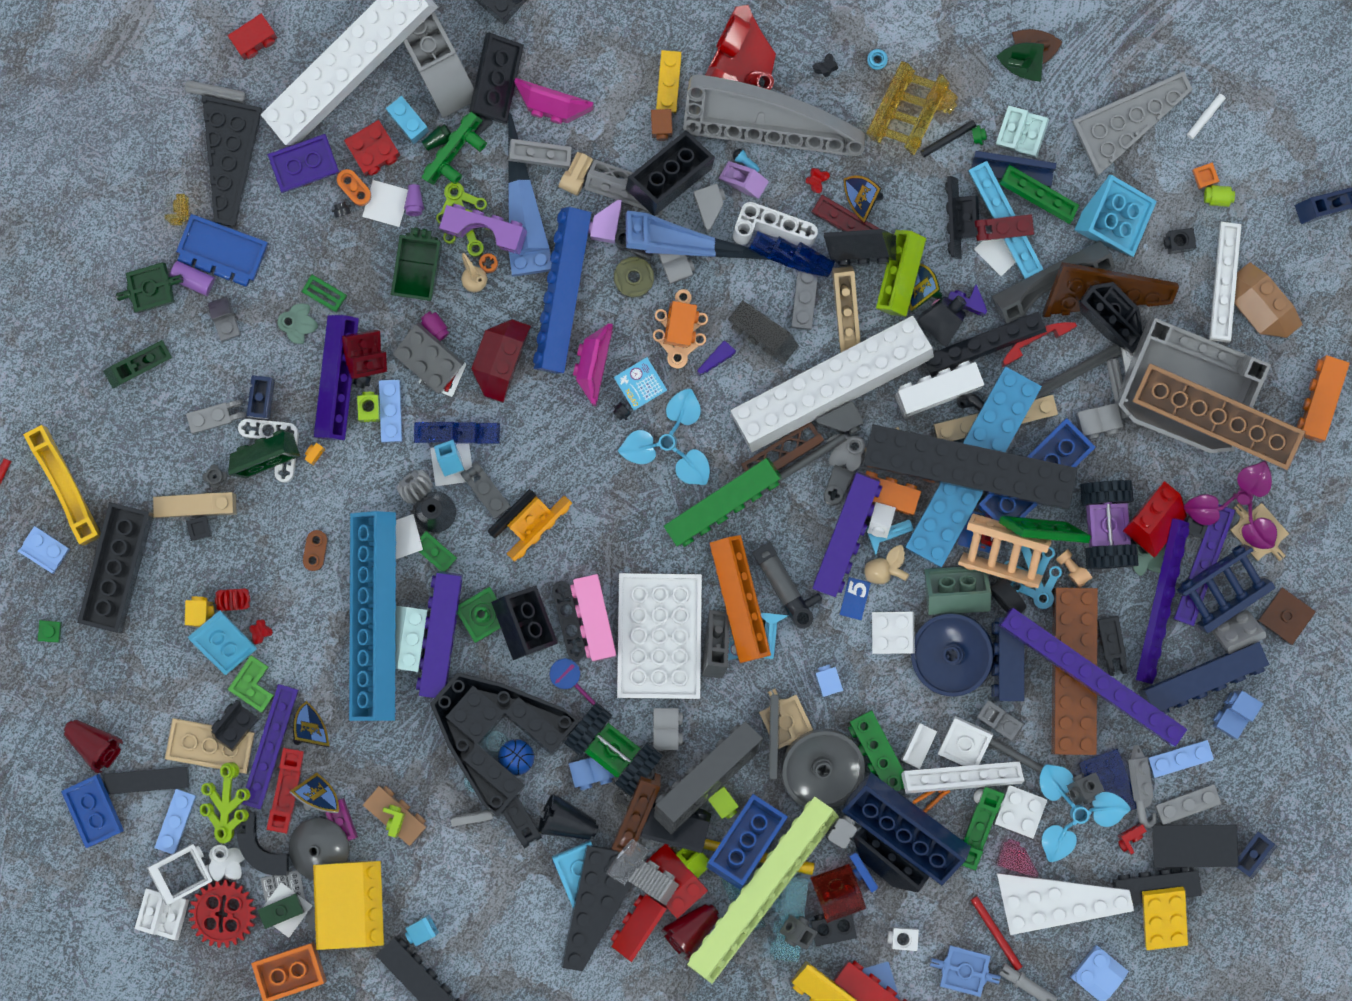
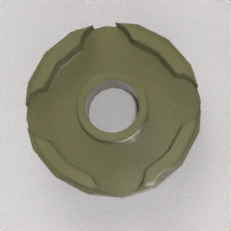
[614,257,654,298]

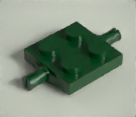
[116,262,184,313]

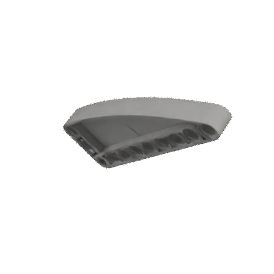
[683,75,865,156]

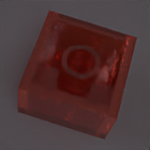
[810,864,866,923]

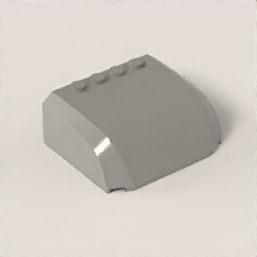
[1118,316,1271,453]

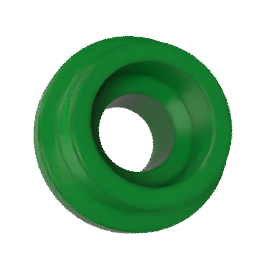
[972,125,987,145]

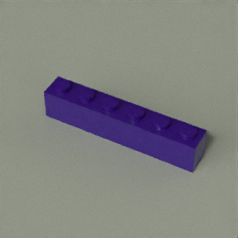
[314,315,359,440]
[812,471,882,597]
[416,571,463,698]

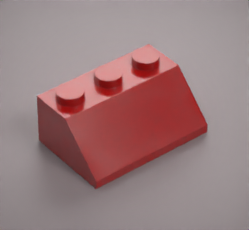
[1123,481,1187,558]
[610,893,667,962]

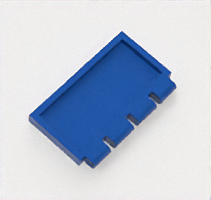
[176,214,269,287]

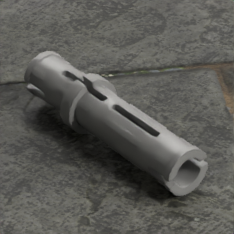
[998,963,1058,1001]

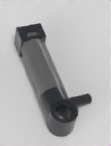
[752,542,822,629]

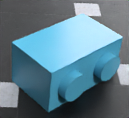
[386,96,429,144]

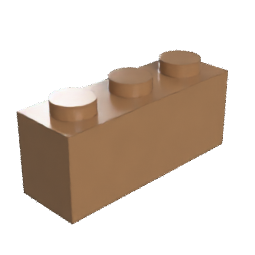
[363,786,428,846]

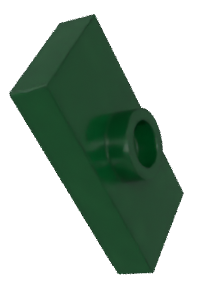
[257,893,304,929]

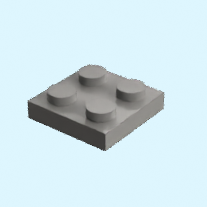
[1212,610,1266,654]

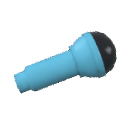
[732,149,760,172]

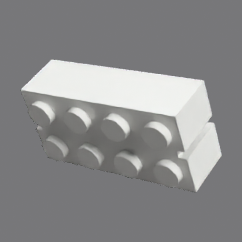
[895,361,984,418]

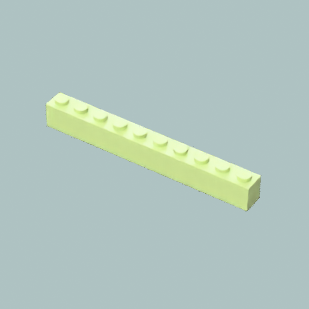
[687,797,839,984]

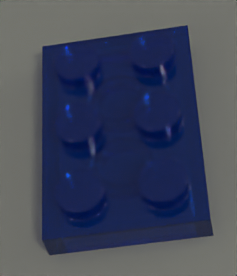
[1078,749,1137,811]

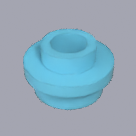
[867,49,888,70]

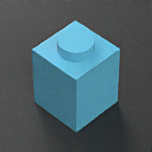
[434,440,464,476]

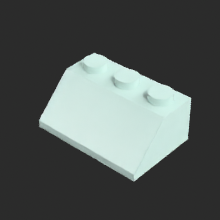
[395,606,429,672]

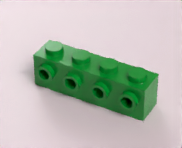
[847,710,904,791]

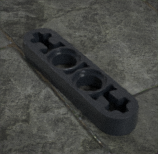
[552,581,585,660]

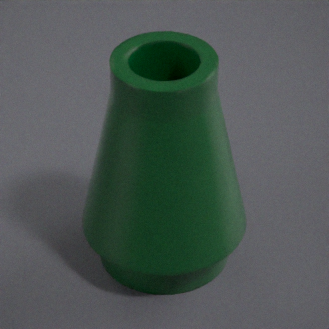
[422,124,451,151]

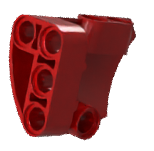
[705,5,776,90]

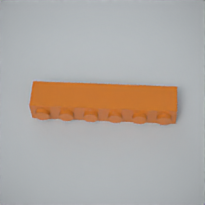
[710,535,771,663]

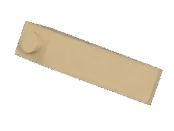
[832,266,860,353]
[153,492,237,518]

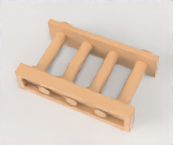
[958,514,1052,588]

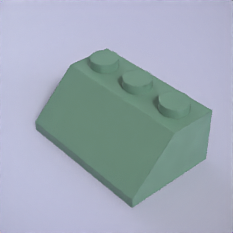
[924,567,991,615]

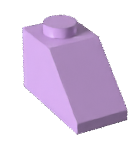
[719,161,769,199]
[588,200,622,244]

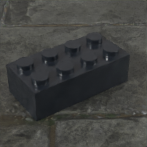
[626,130,715,216]

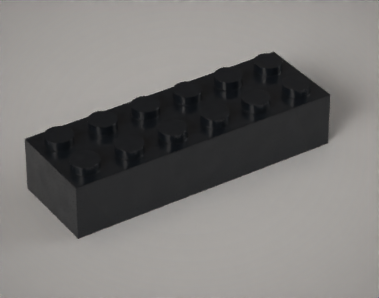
[77,502,154,634]

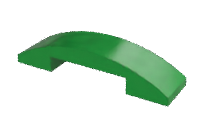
[962,786,1005,871]

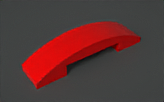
[1001,322,1077,367]
[266,748,304,834]

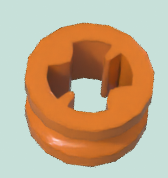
[479,254,498,273]

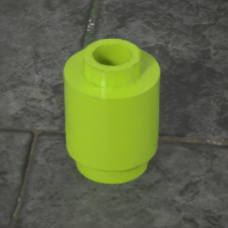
[1204,185,1235,207]

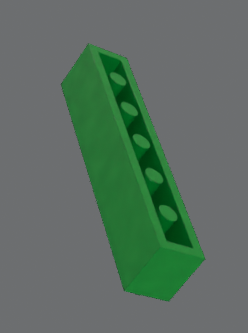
[664,458,783,547]

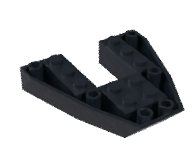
[430,672,579,819]

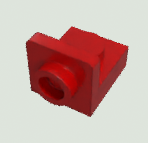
[1118,823,1147,855]

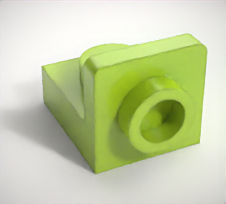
[382,804,406,838]

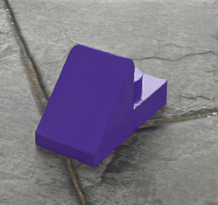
[947,284,987,317]

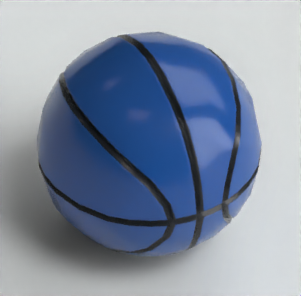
[498,739,535,776]

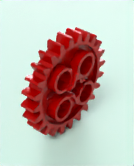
[188,879,257,948]

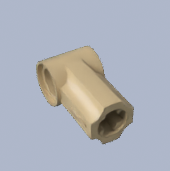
[558,152,593,196]

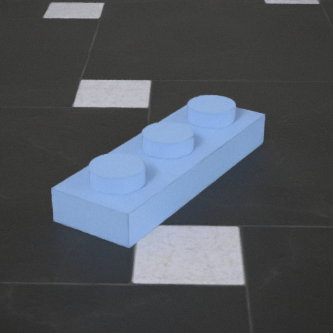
[379,380,402,443]
[1148,740,1214,778]
[154,789,197,854]

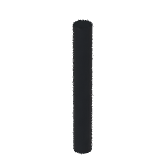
[920,120,977,158]

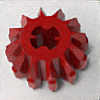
[215,588,250,611]

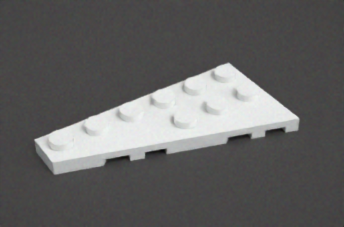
[997,873,1134,935]

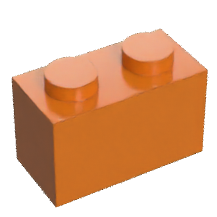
[663,301,699,348]

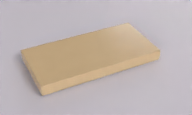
[165,718,255,774]

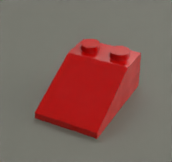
[645,844,708,919]

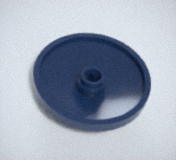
[911,613,994,697]

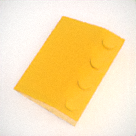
[313,861,384,950]

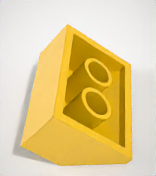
[791,961,858,1001]

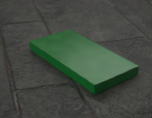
[999,516,1091,543]

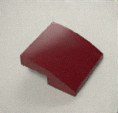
[342,330,387,379]

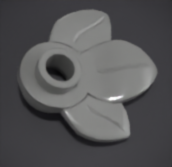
[827,434,865,472]

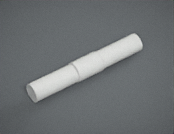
[1187,94,1226,139]

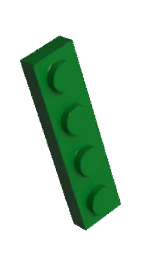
[999,165,1079,224]

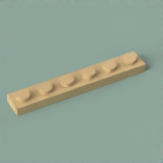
[933,395,1058,441]

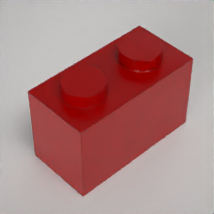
[227,13,278,60]

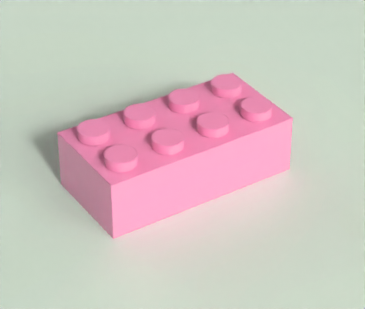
[570,574,617,662]

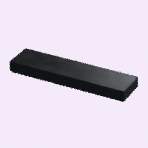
[104,767,189,794]

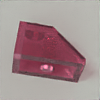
[995,839,1039,878]

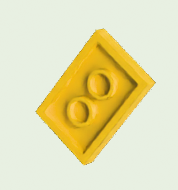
[1142,887,1188,950]

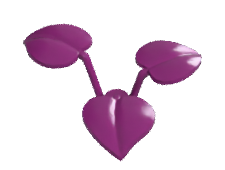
[1184,460,1277,549]

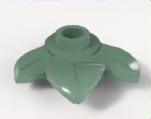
[277,303,318,344]
[1133,542,1166,576]

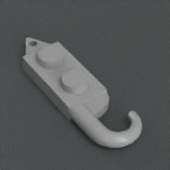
[1128,745,1157,828]

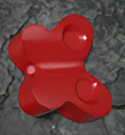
[806,168,830,193]
[249,619,273,645]

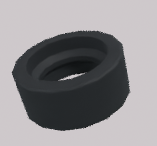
[990,578,1027,613]

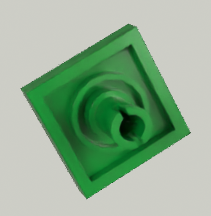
[458,587,501,643]

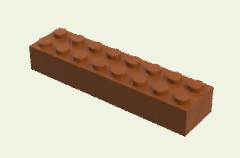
[1051,588,1098,755]

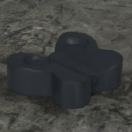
[813,53,838,77]

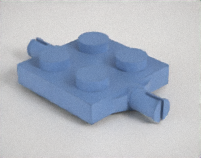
[930,945,1001,997]

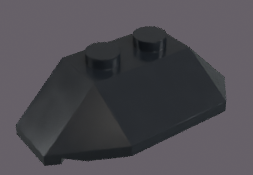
[1079,282,1143,353]
[853,827,929,893]

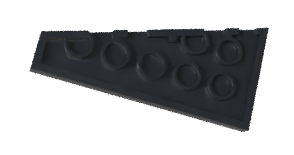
[201,95,262,227]
[561,845,648,971]

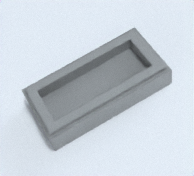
[451,810,494,827]

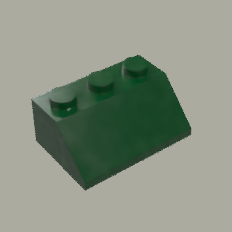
[228,430,300,478]

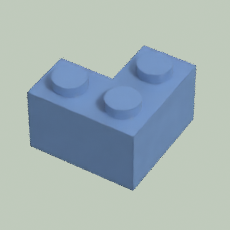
[1213,690,1263,739]

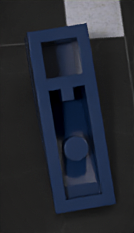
[1294,187,1352,224]

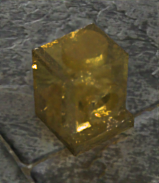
[925,82,958,114]

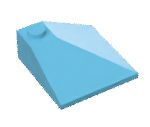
[1075,175,1157,257]

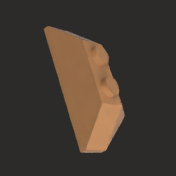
[1234,262,1303,338]

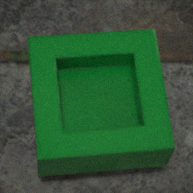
[37,620,62,643]

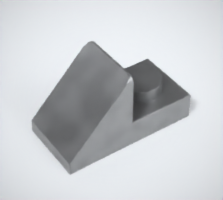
[208,297,241,342]

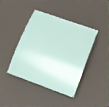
[996,106,1049,158]

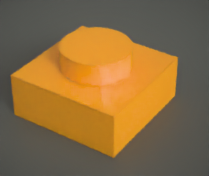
[305,442,325,466]

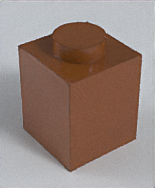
[651,109,672,141]

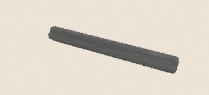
[1035,344,1122,400]

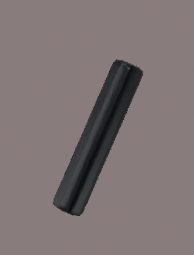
[488,489,537,538]

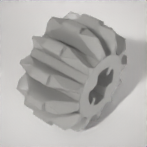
[397,470,433,504]

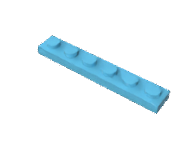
[968,161,1044,279]

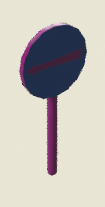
[549,658,596,705]

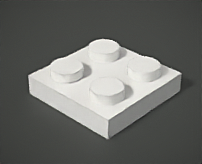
[872,612,915,654]
[938,716,993,766]

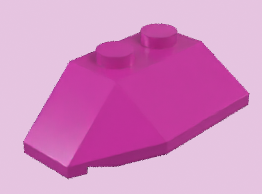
[514,78,594,124]
[573,323,613,406]

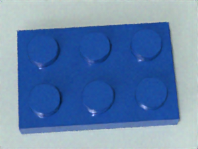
[61,774,124,848]

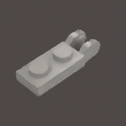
[186,400,247,434]

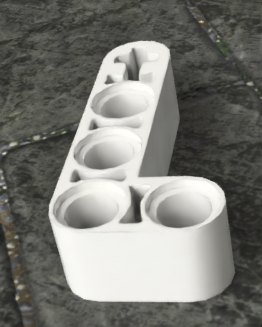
[733,202,818,248]

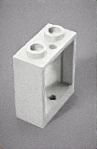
[147,844,212,905]

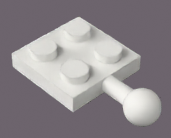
[974,785,1047,839]

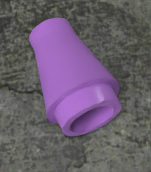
[404,184,424,216]

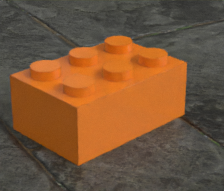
[251,942,327,1001]

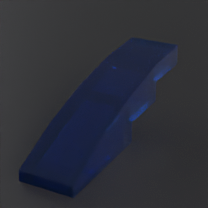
[749,231,835,277]
[414,422,500,444]

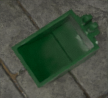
[391,227,442,301]

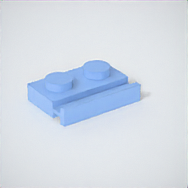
[18,526,70,574]

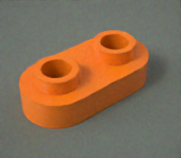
[337,169,371,206]

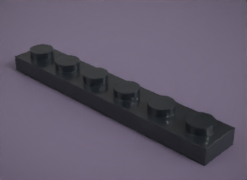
[925,311,1047,377]

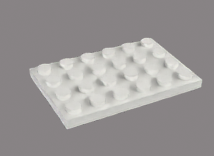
[617,573,702,699]

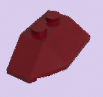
[471,319,531,403]

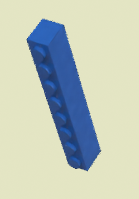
[533,207,592,374]

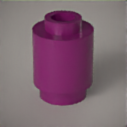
[420,311,449,341]

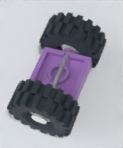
[1080,480,1139,569]

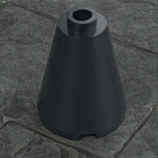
[415,492,456,533]
[538,794,598,840]

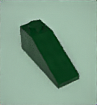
[103,340,172,389]

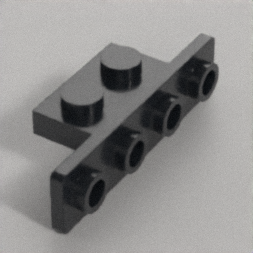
[945,176,979,259]

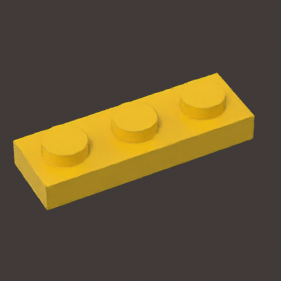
[656,50,682,113]

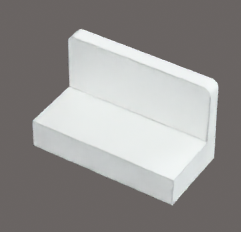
[901,723,937,769]

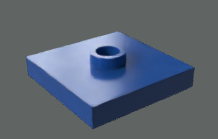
[847,851,878,893]

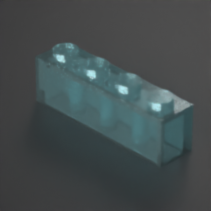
[770,876,809,963]

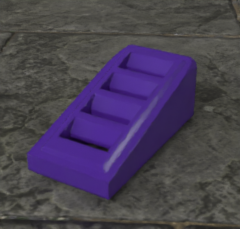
[697,341,736,376]

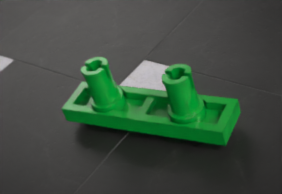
[422,112,487,185]

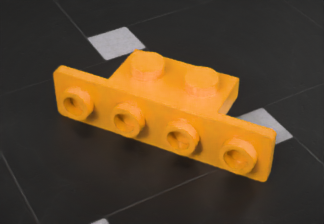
[507,496,572,561]

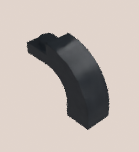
[237,812,289,876]

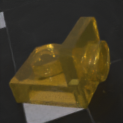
[164,194,189,225]

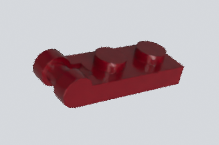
[975,214,1034,241]

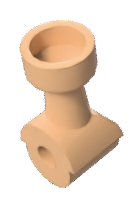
[1055,549,1092,588]

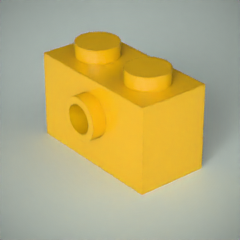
[185,596,215,627]

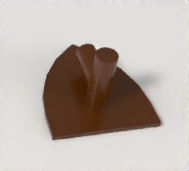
[1012,29,1062,64]

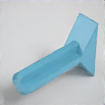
[866,520,913,556]
[761,613,789,659]

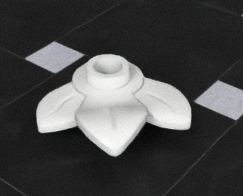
[208,845,245,881]

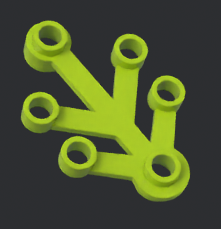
[436,182,491,257]
[200,762,250,844]

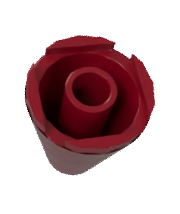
[64,720,123,773]
[661,904,719,961]

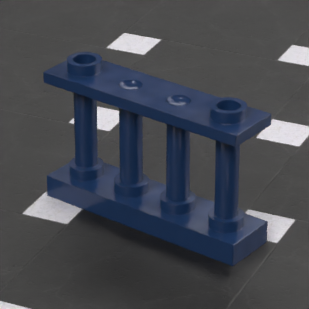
[1176,544,1276,634]

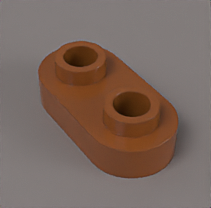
[303,530,328,571]

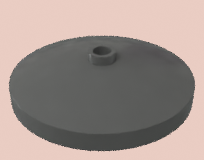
[781,729,865,809]

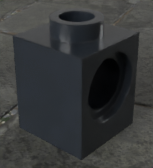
[1163,228,1197,254]

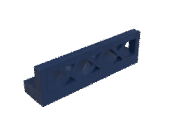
[971,151,1057,188]

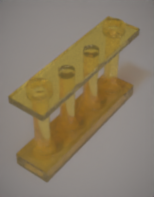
[866,61,949,155]

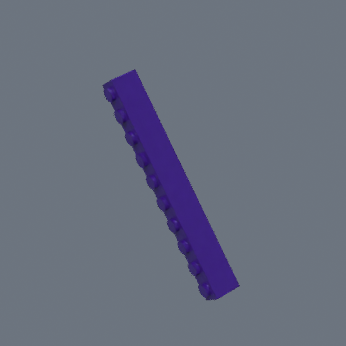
[999,608,1187,747]

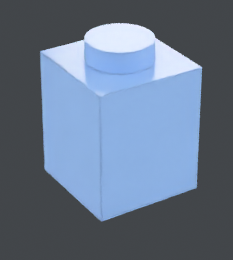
[815,664,843,697]

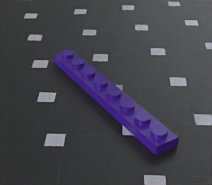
[1136,519,1190,684]

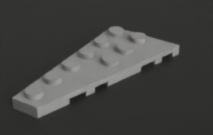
[1072,71,1193,177]

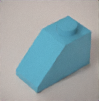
[405,915,439,946]

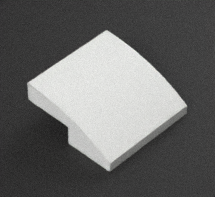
[135,888,189,940]

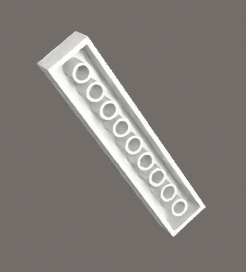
[261,0,438,146]
[731,316,934,452]

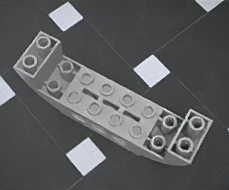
[403,12,474,118]

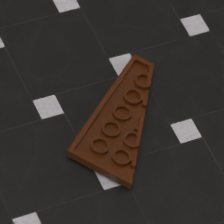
[1042,262,1179,318]

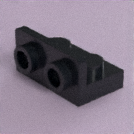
[211,700,258,752]

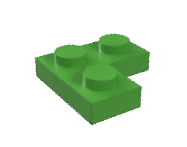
[228,655,274,713]

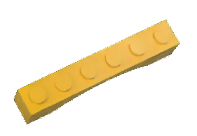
[23,425,101,546]

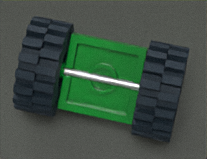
[564,702,663,796]

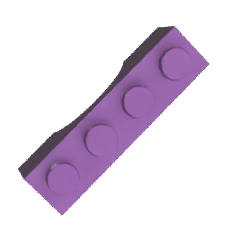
[439,204,527,255]

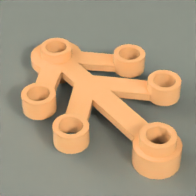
[653,289,708,369]

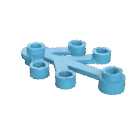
[1004,546,1062,609]

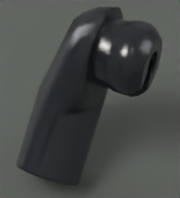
[957,394,984,411]

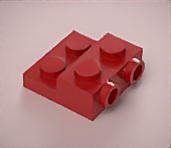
[344,120,400,176]

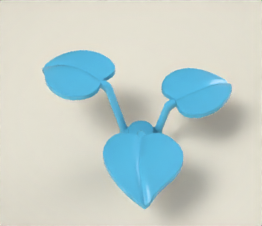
[618,389,710,485]
[1039,764,1131,862]

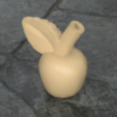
[461,253,488,293]
[864,545,909,584]

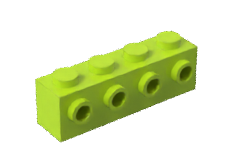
[876,230,926,317]

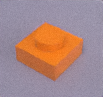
[1192,162,1220,189]

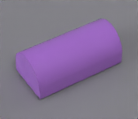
[169,261,216,297]

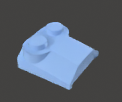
[1070,945,1129,1001]

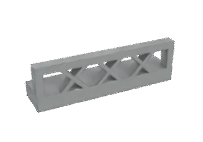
[584,159,663,215]

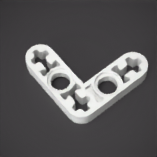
[238,419,299,483]

